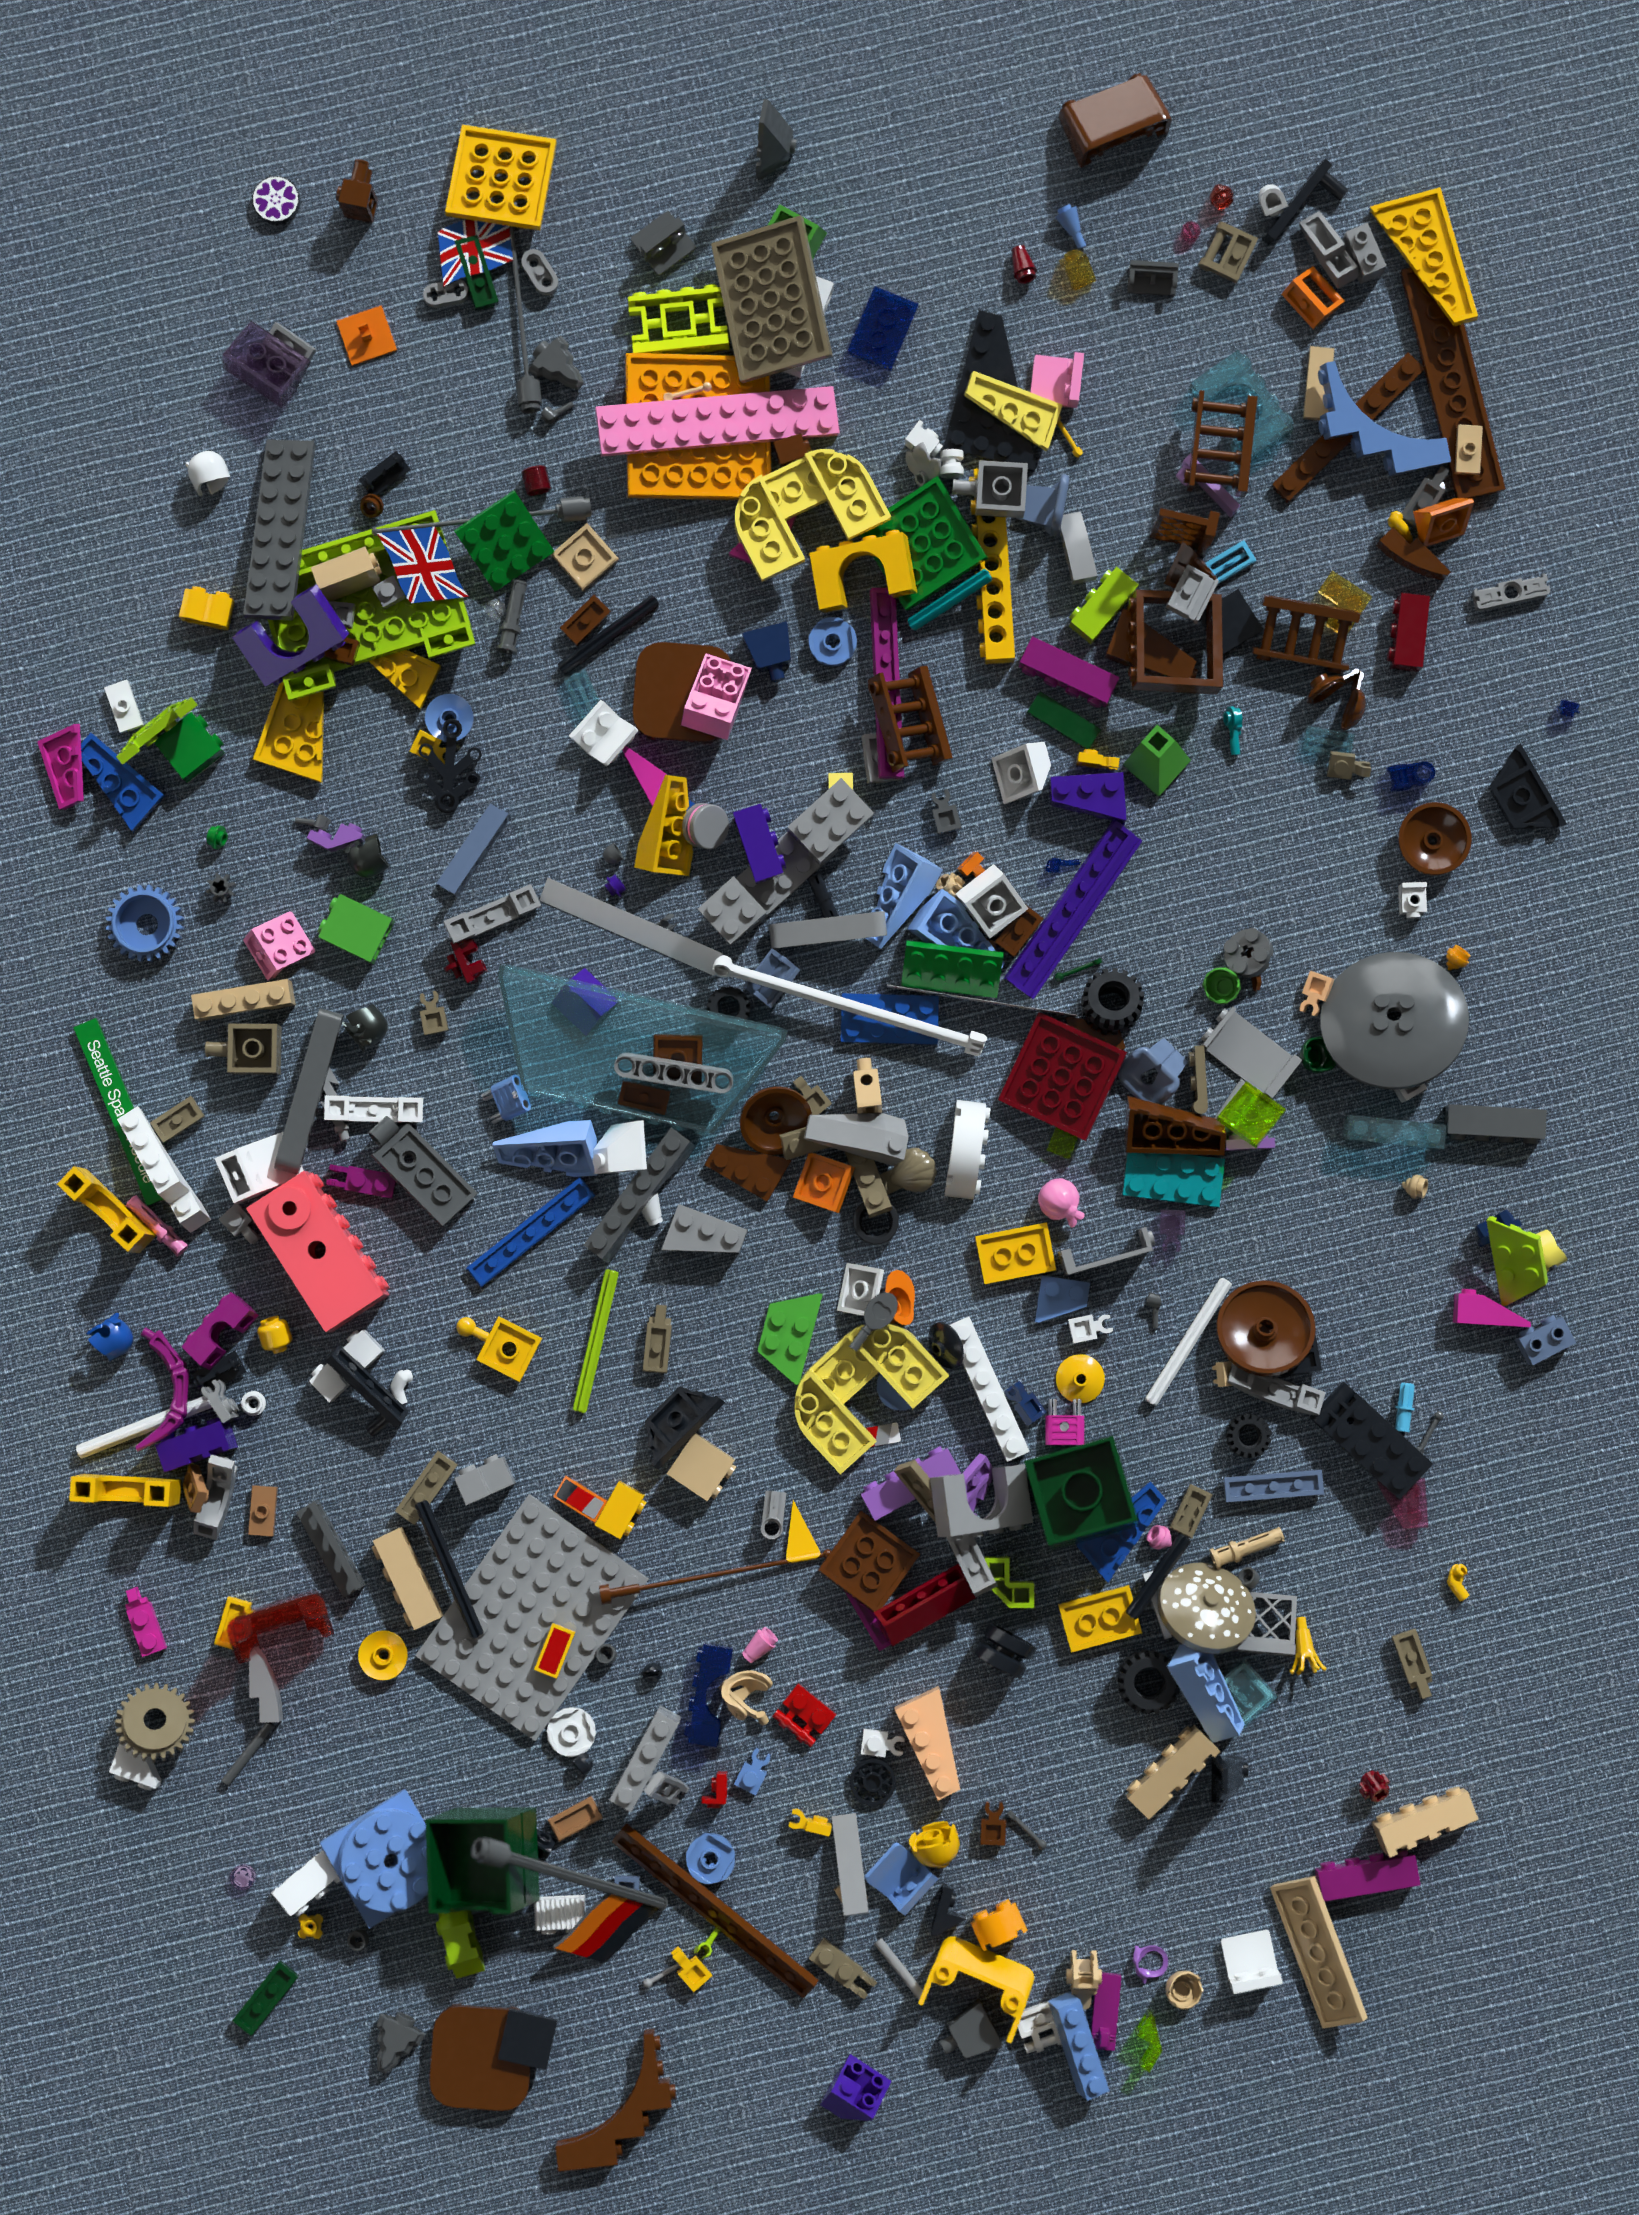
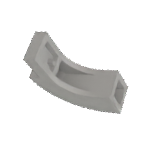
[193,1455,238,1540]

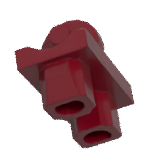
[444,939,488,984]

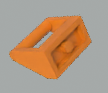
[1281,266,1345,329]

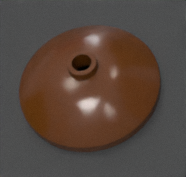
[1398,802,1472,875]
[739,1086,812,1155]

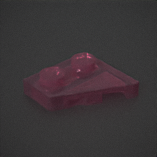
[1377,1478,1428,1529]

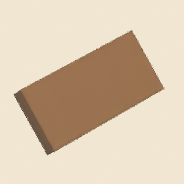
[548,1795,603,1842]

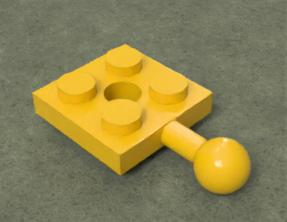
[456,1316,543,1382]

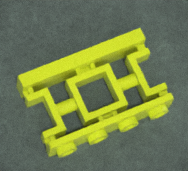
[627,284,730,354]

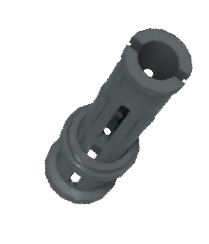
[496,580,528,655]

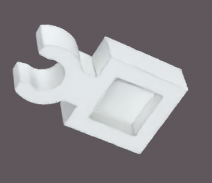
[1068,1314,1113,1343]
[861,1729,905,1757]

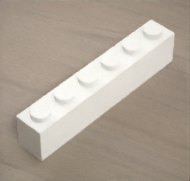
[950,1316,1030,1462]

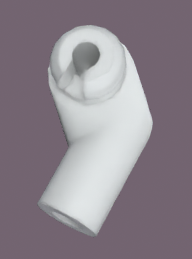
[390,1370,413,1404]

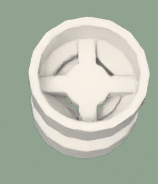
[939,449,964,479]

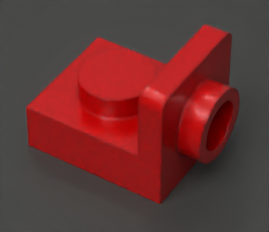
[701,1771,728,1808]

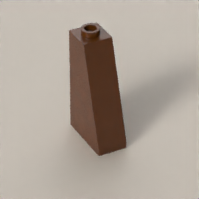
[1105,608,1198,678]

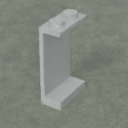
[1201,1006,1302,1100]
[1058,1227,1155,1276]

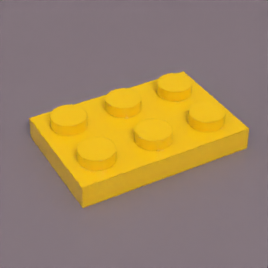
[975,1222,1056,1284]
[1058,1585,1142,1653]

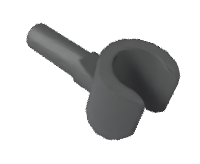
[541,401,574,424]
[295,814,331,831]
[656,914,677,931]
[1146,1293,1161,1328]

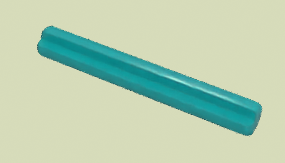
[907,569,992,631]

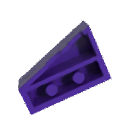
[1049,772,1127,825]
[733,803,787,884]
[155,1417,238,1472]

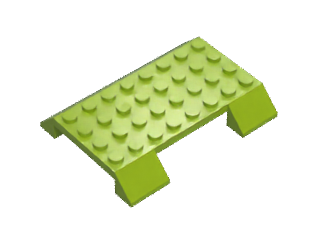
[268,510,476,701]

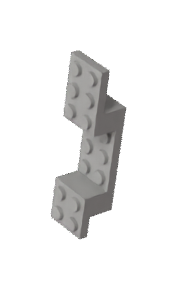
[698,778,874,945]

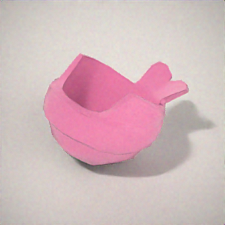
[1038,1178,1084,1228]

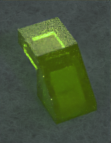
[1135,2009,1162,2073]

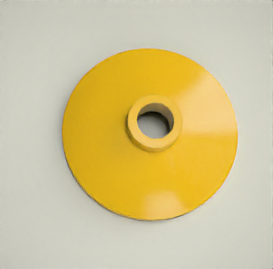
[1056,1354,1105,1403]
[358,1630,408,1680]

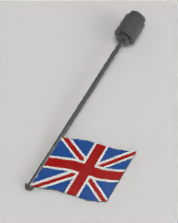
[438,220,542,414]
[372,496,592,604]

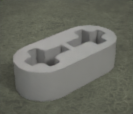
[423,280,469,308]

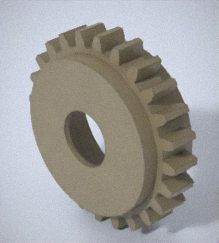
[115,1683,195,1763]

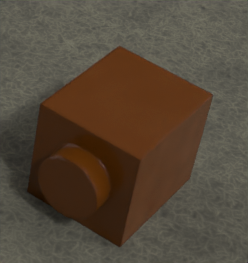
[774,433,811,468]

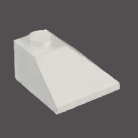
[991,742,1051,804]
[593,1120,647,1174]

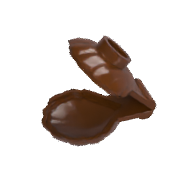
[1307,669,1366,731]

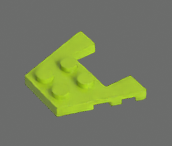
[116,697,198,765]

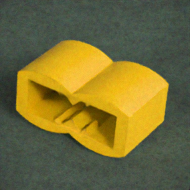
[179,586,235,630]

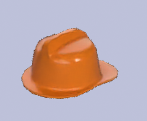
[885,1270,915,1325]

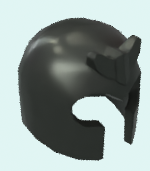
[343,833,390,878]
[341,1004,388,1052]

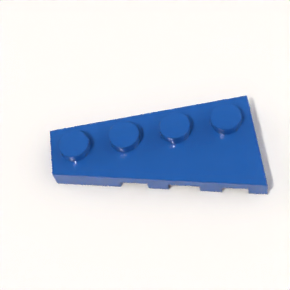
[1076,1481,1167,1583]

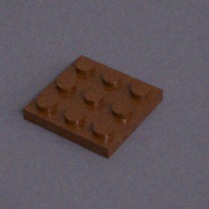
[817,1511,920,1612]

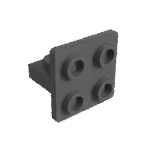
[631,211,696,276]

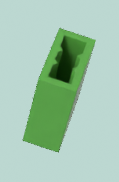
[318,894,395,965]

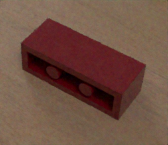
[1387,593,1430,672]

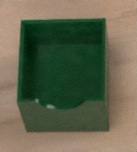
[1024,1436,1139,1551]
[425,1807,540,1914]

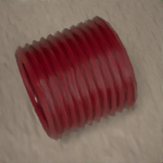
[521,465,552,496]

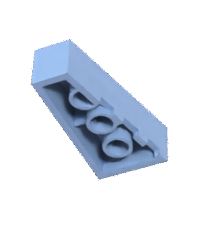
[1167,1644,1245,1743]

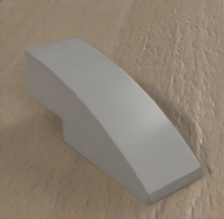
[1299,211,1358,289]
[1060,511,1097,585]
[249,1646,283,1723]

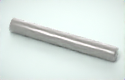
[874,1938,928,2000]

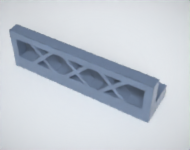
[437,803,511,898]

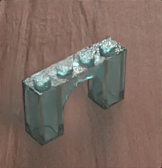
[1189,350,1294,461]

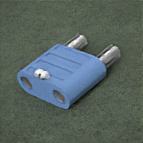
[481,1075,531,1124]

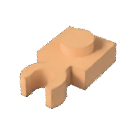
[1300,971,1335,1017]

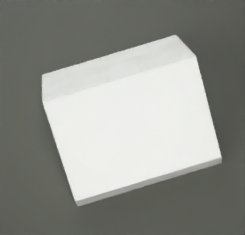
[837,1263,884,1316]

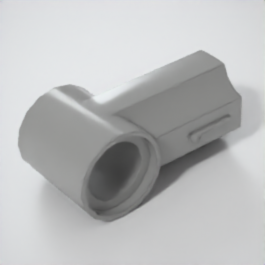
[761,1490,787,1540]

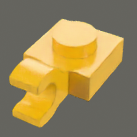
[788,1809,832,1836]
[671,1946,713,1992]

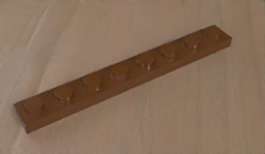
[1271,352,1425,503]

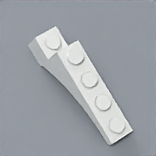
[117,1106,211,1233]

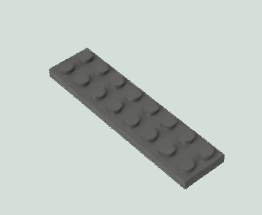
[243,440,316,621]

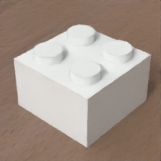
[956,864,1028,938]

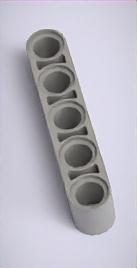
[769,911,887,949]
[614,1053,733,1093]

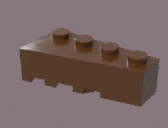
[1124,1096,1226,1155]

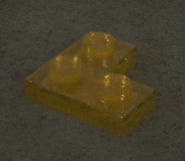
[1318,570,1372,634]

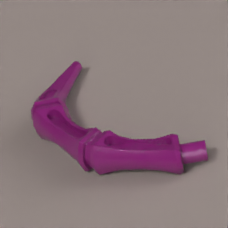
[135,1327,190,1452]

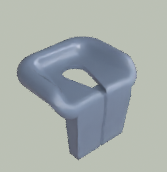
[1016,474,1070,536]
[1118,1038,1188,1105]

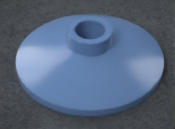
[425,694,473,742]

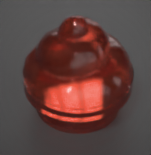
[1210,184,1234,209]

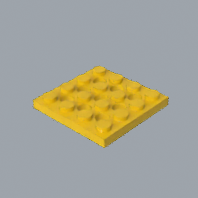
[445,125,557,231]

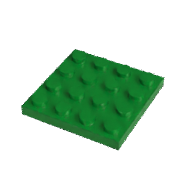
[860,476,988,611]

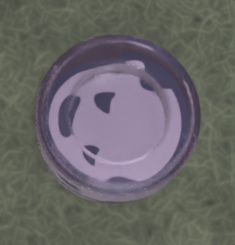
[230,1864,256,1890]

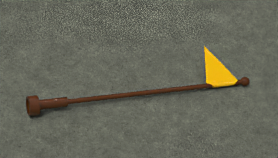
[599,1500,831,1605]

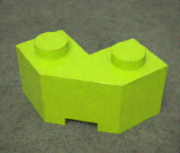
[984,1556,1034,1608]
[436,1910,485,1979]

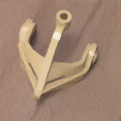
[718,1670,773,1725]

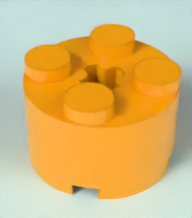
[970,1899,1028,1951]

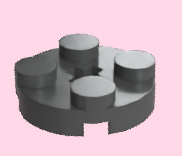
[1224,928,1274,978]

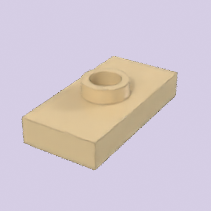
[1455,424,1483,475]

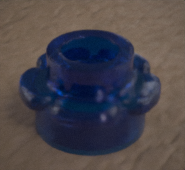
[1557,699,1580,717]

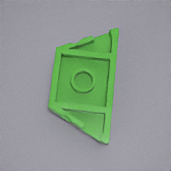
[758,1294,823,1385]

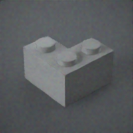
[454,1454,516,1505]

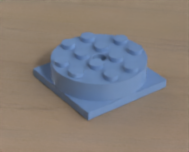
[319,1789,428,1929]

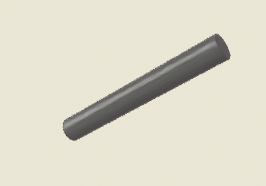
[222,1722,275,1786]

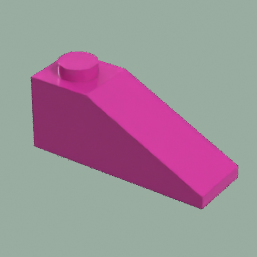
[622,746,667,807]
[1453,1289,1531,1327]

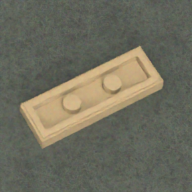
[1303,346,1334,420]

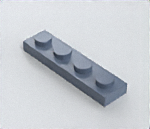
[1223,1469,1324,1502]

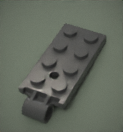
[368,1116,478,1228]

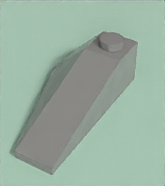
[804,1113,909,1166]

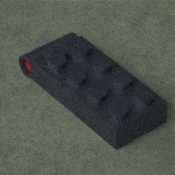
[1309,1381,1433,1500]

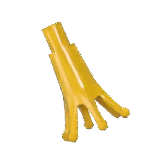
[1289,1617,1326,1675]

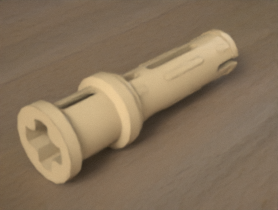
[1209,1527,1285,1570]

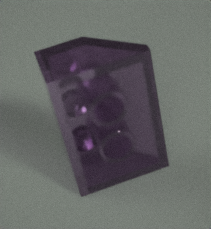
[222,321,310,408]

